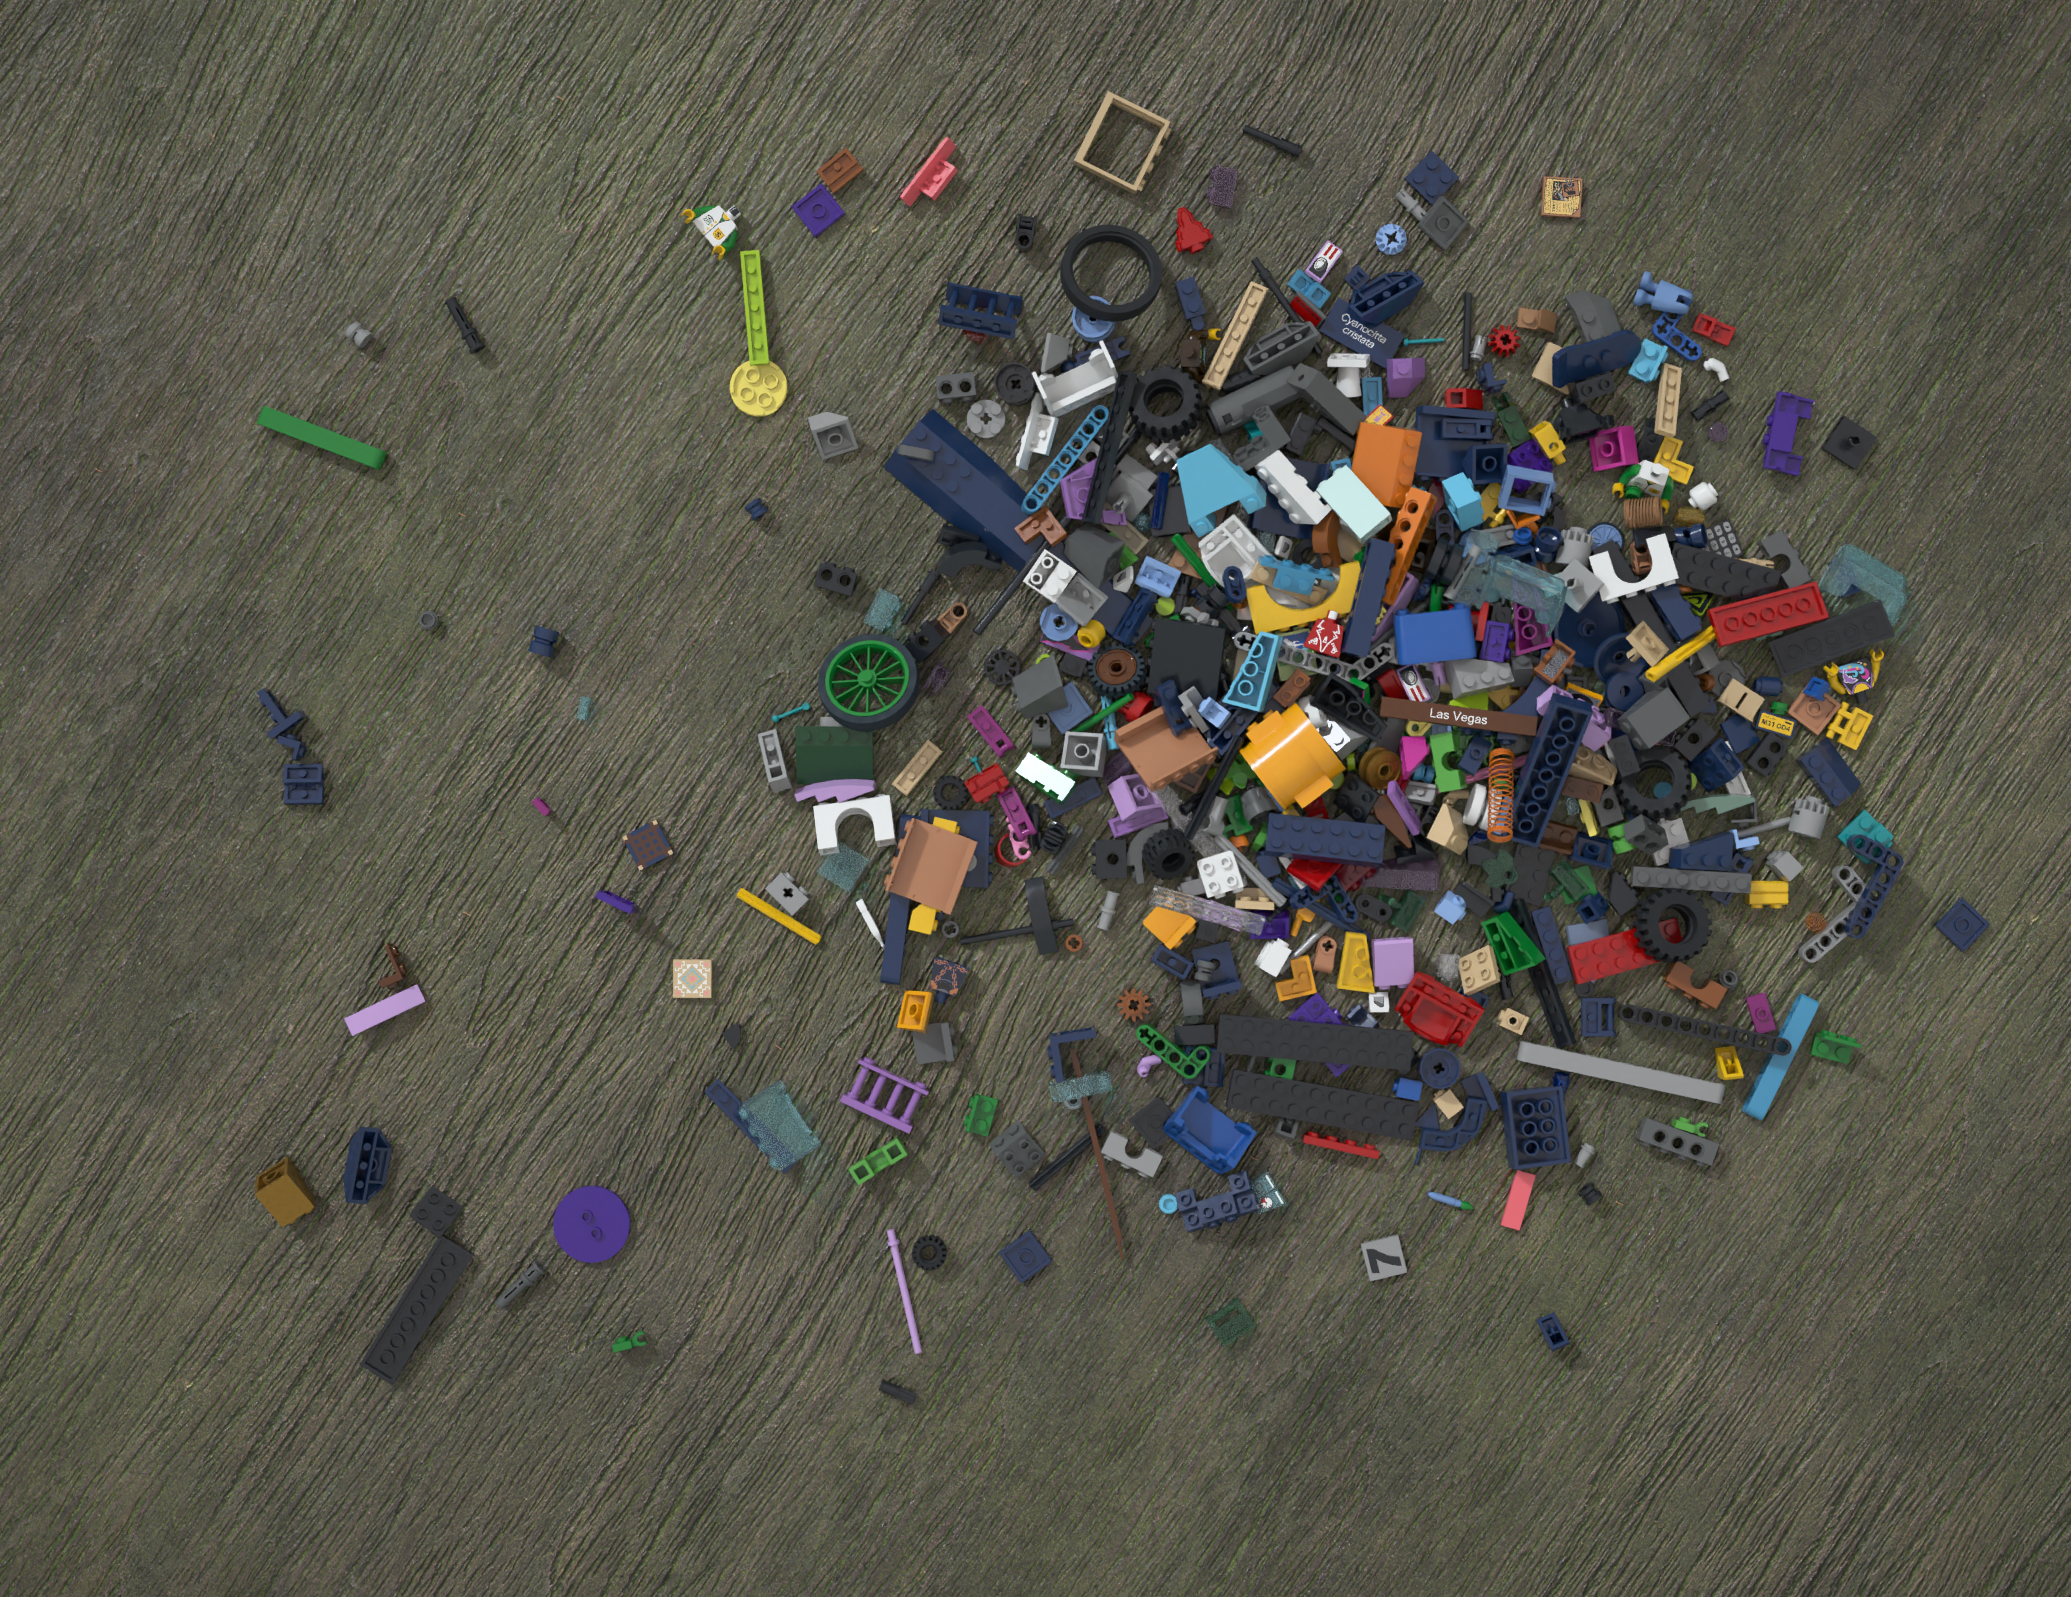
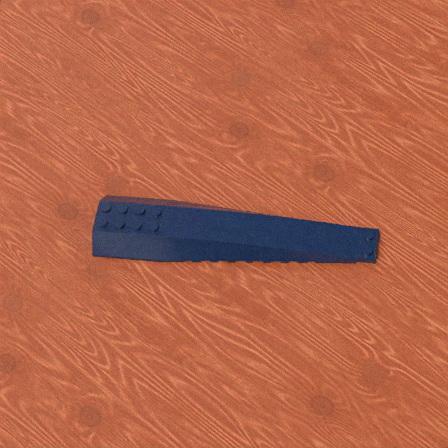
[884,409,1153,647]

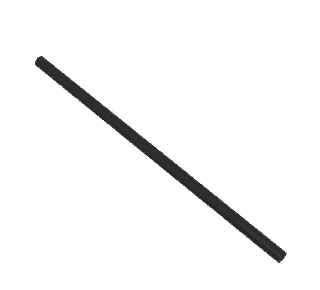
[973,427,1142,636]

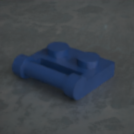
[1581,997,1616,1037]

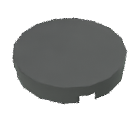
[1707,660,1746,697]

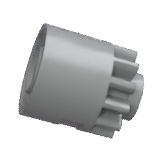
[1555,527,1594,568]
[1788,796,1830,840]

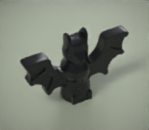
[1524,492,1567,533]

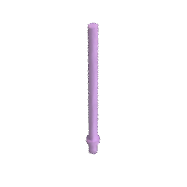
[887,1229,922,1354]

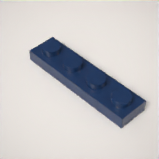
[1530,906,1573,985]

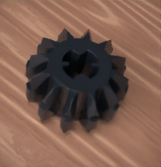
[1040,821,1068,854]

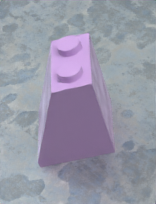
[1370,937,1414,990]

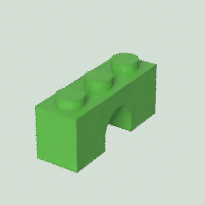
[1429,731,1467,793]
[848,1136,908,1185]

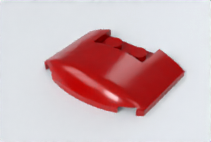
[1395,972,1485,1047]

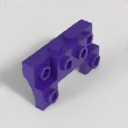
[1762,391,1814,476]
[1288,992,1351,1077]

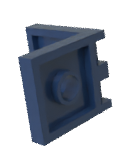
[1191,941,1242,1000]
[1047,1026,1096,1083]

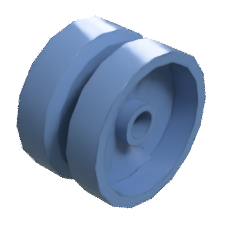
[1072,296,1116,343]

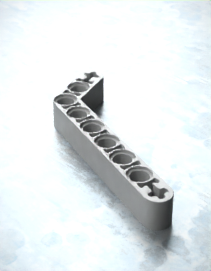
[1233,632,1394,683]

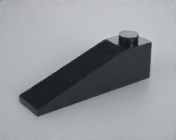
[1311,672,1387,742]

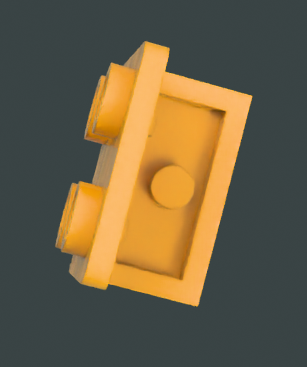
[1143,896,1196,950]

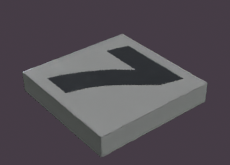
[1360,1234,1407,1281]

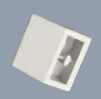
[1023,549,1077,604]

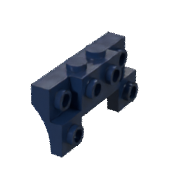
[1175,1170,1261,1233]

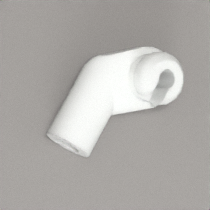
[1704,358,1729,382]

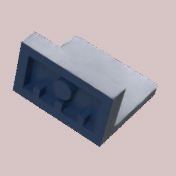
[1687,737,1745,793]

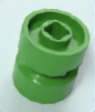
[1607,820,1637,854]

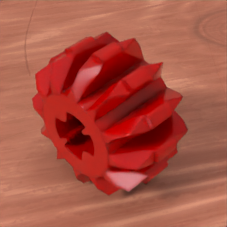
[1488,325,1521,358]

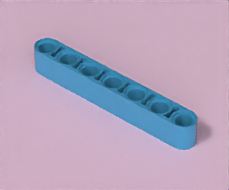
[1021,405,1109,516]
[1742,993,1819,1120]

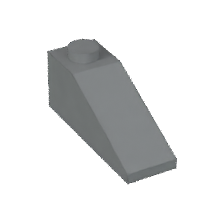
[758,729,792,793]

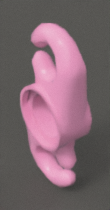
[1006,817,1032,860]

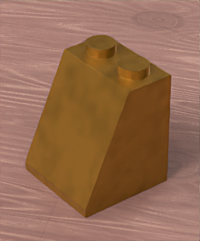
[255,1156,315,1227]

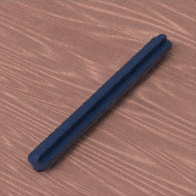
[1271,878,1370,941]

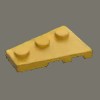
[1336,931,1375,993]

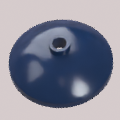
[1593,633,1650,687]

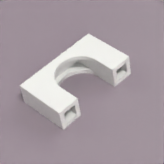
[1589,533,1679,604]
[813,794,897,856]

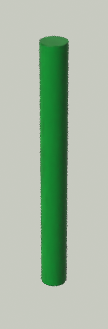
[1070,693,1134,732]

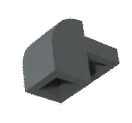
[1180,980,1203,1025]

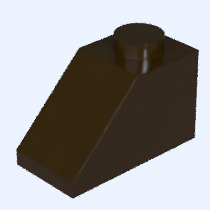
[1409,528,1436,574]

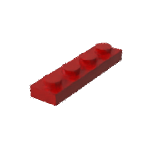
[1301,1131,1380,1159]

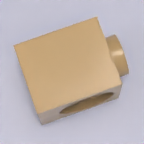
[1432,1088,1464,1119]

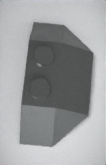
[1564,290,1621,344]
[1243,321,1320,375]

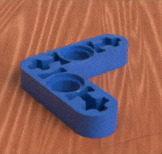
[1651,289,1702,361]

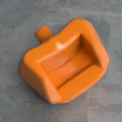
[1229,834,1249,852]

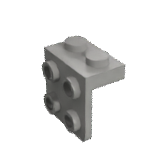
[1055,573,1108,626]

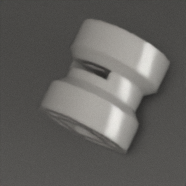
[345,321,372,348]

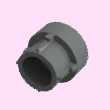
[1240,787,1278,826]

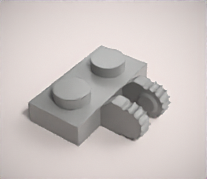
[1180,606,1219,626]

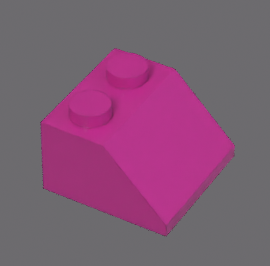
[1589,426,1639,472]

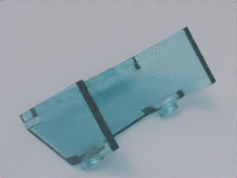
[1477,555,1567,638]

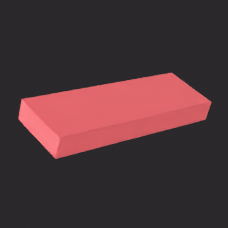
[1500,1170,1536,1231]

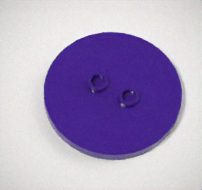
[553,1185,631,1263]

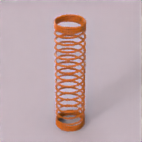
[1487,748,1514,843]

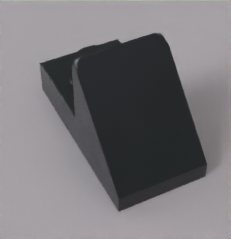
[1393,835,1435,864]

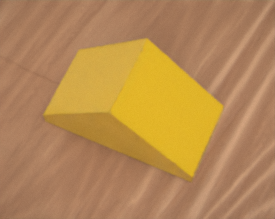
[1715,1046,1744,1080]

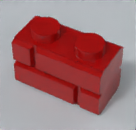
[964,762,1010,804]

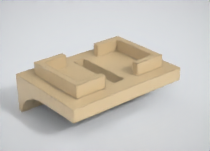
[1718,678,1765,722]

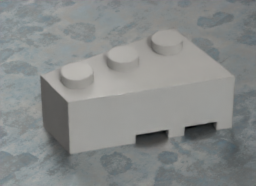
[1444,659,1515,700]

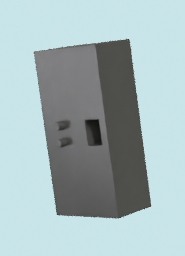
[1286,363,1367,435]

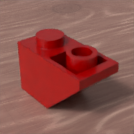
[1444,388,1483,410]

